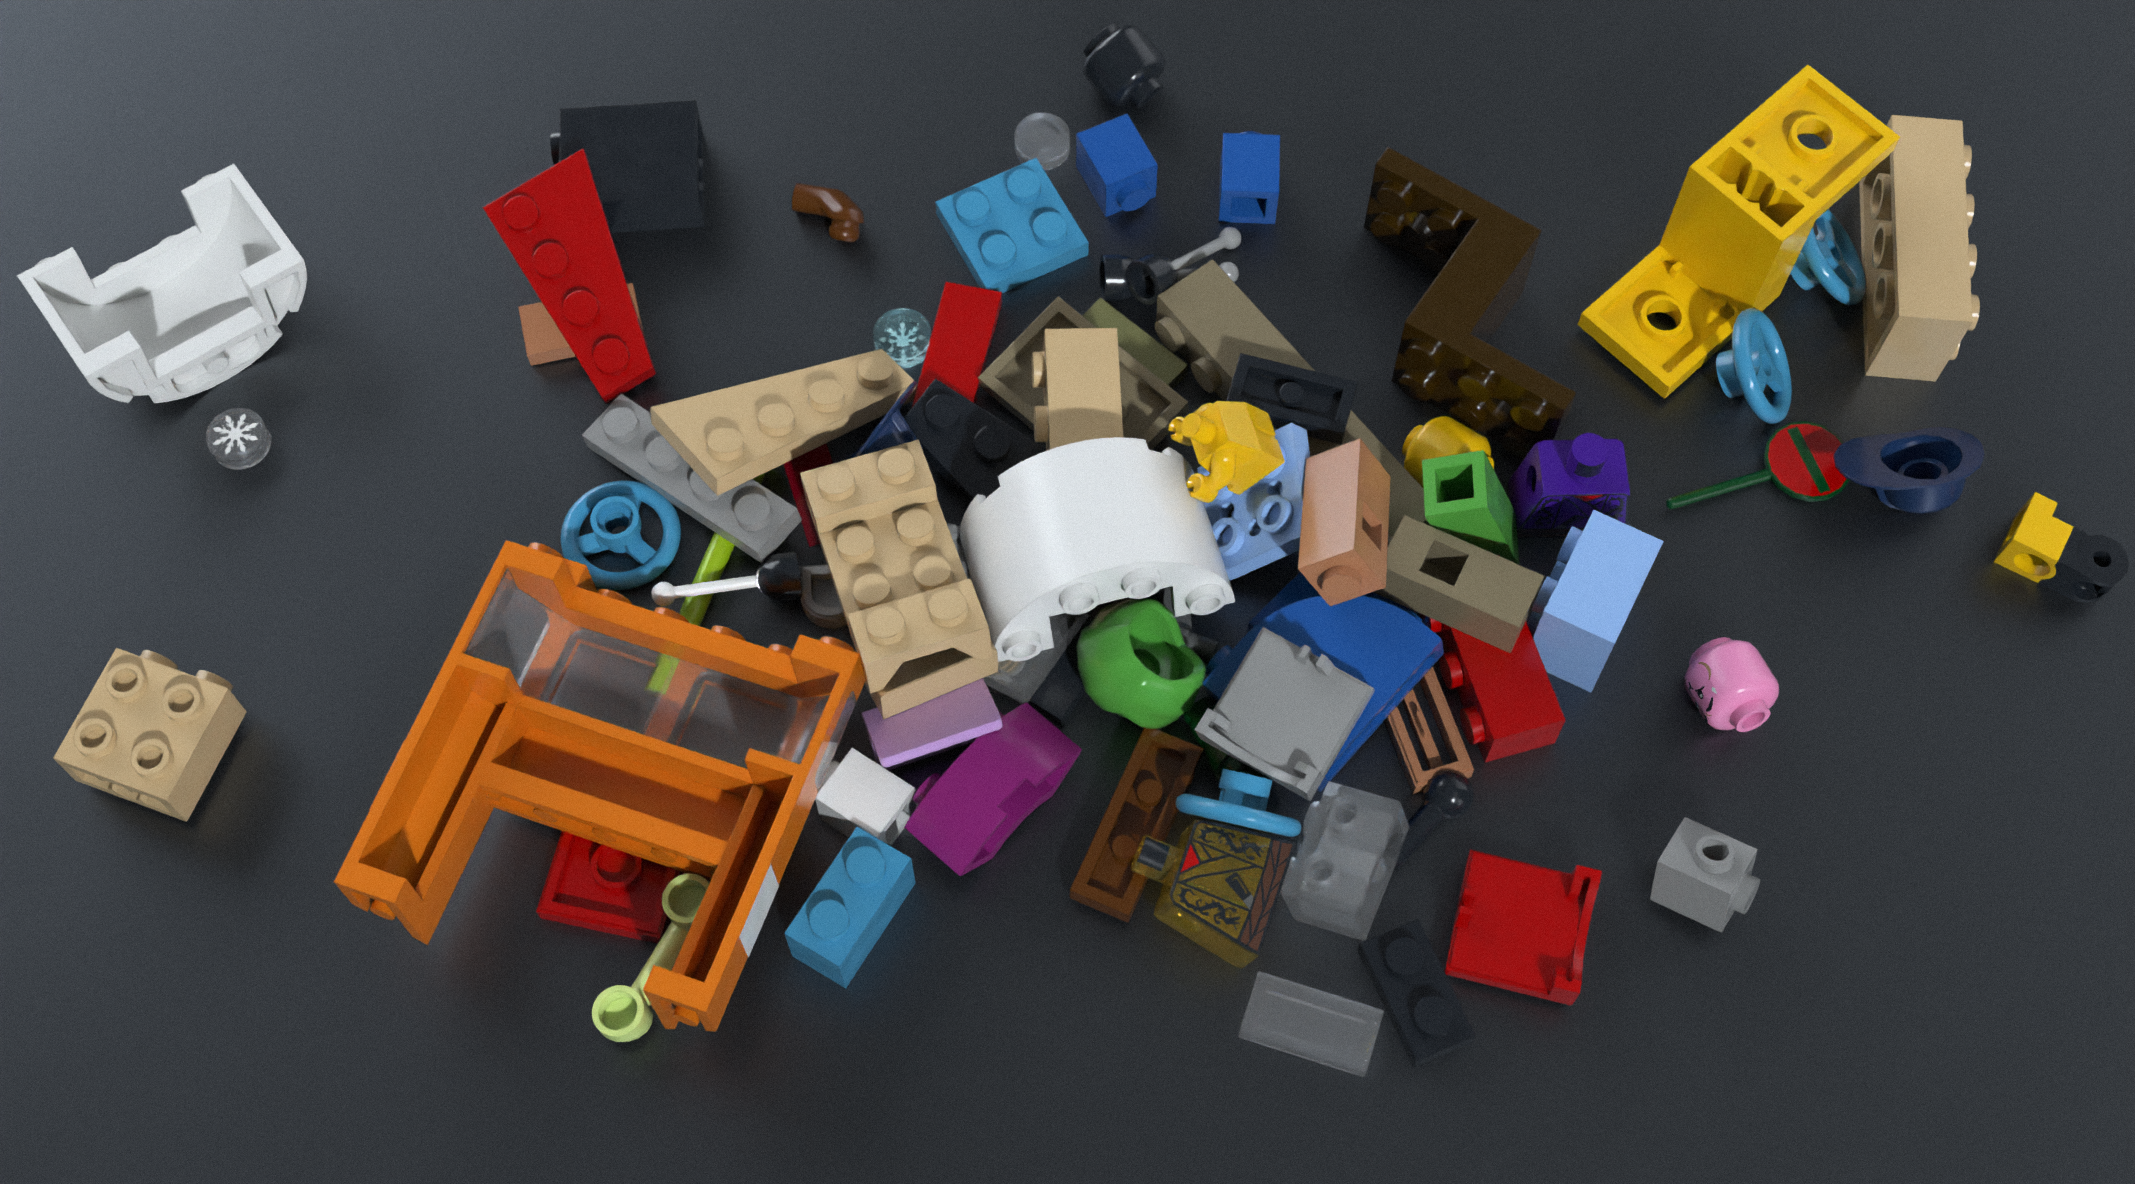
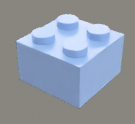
[1527,510,1664,693]

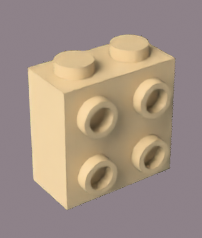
[53,648,247,822]

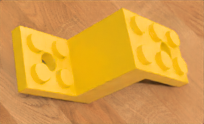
[1577,65,1900,399]

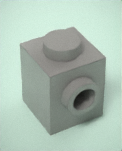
[1650,817,1760,933]

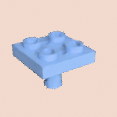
[1197,423,1310,581]

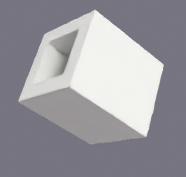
[815,748,918,846]

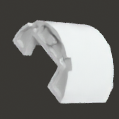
[17,164,307,404]
[960,437,1235,662]

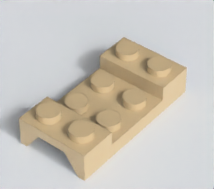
[800,439,993,693]

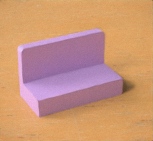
[862,678,1003,771]

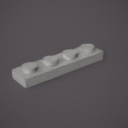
[582,394,802,563]

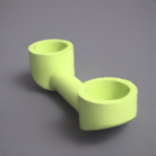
[592,874,709,1042]

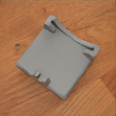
[1195,627,1375,801]

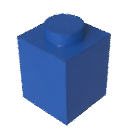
[1076,114,1158,217]
[1219,131,1280,224]

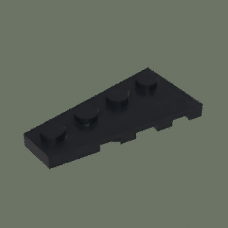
[904,378,1046,502]

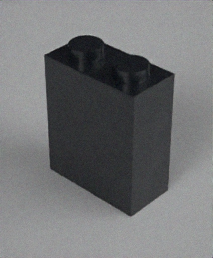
[550,100,705,233]

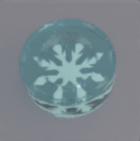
[873,308,931,368]

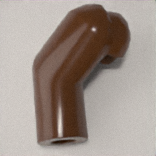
[792,183,864,242]

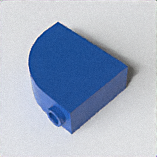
[1203,596,1444,792]

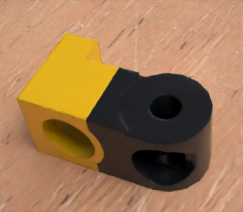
[1994,492,2129,603]

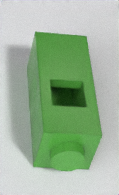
[1422,450,1519,565]

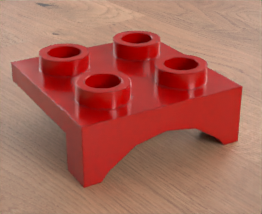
[1444,849,1602,1006]

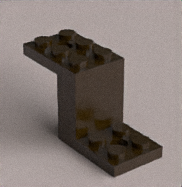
[1364,147,1576,460]

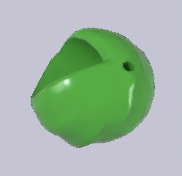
[1077,597,1206,729]

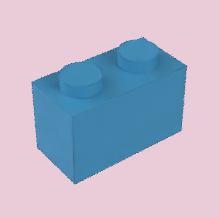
[784,827,916,989]

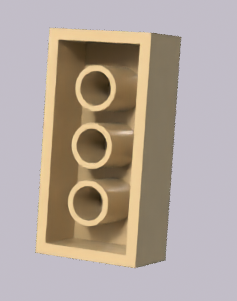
[1859,115,1980,382]

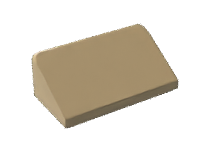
[865,641,998,720]

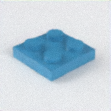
[935,158,1089,293]

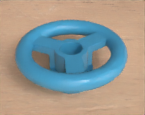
[1790,209,1866,305]
[1716,308,1792,424]
[561,480,681,590]
[1175,769,1302,837]

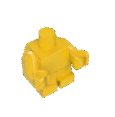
[1168,401,1285,503]

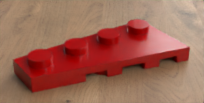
[482,149,656,404]

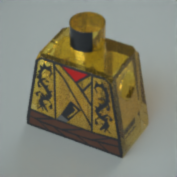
[1131,820,1296,969]

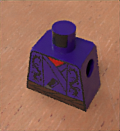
[1507,433,1630,539]

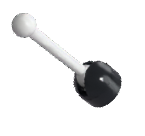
[651,551,802,606]

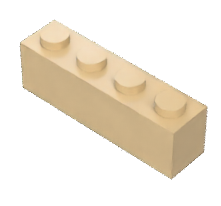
[1032,328,1123,451]

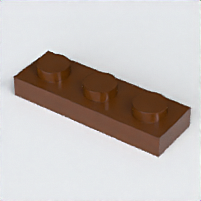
[1070,728,1204,923]

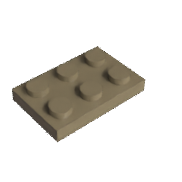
[978,296,1189,450]

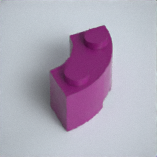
[904,702,1082,876]

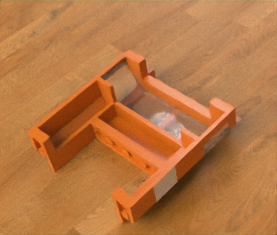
[334,540,866,1032]

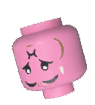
[1684,637,1779,732]

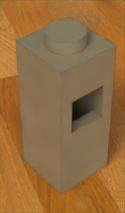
[1374,515,1544,653]

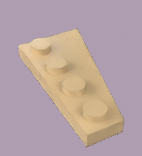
[650,349,916,496]

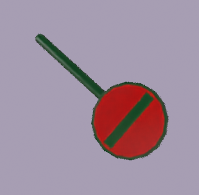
[1666,421,1849,509]

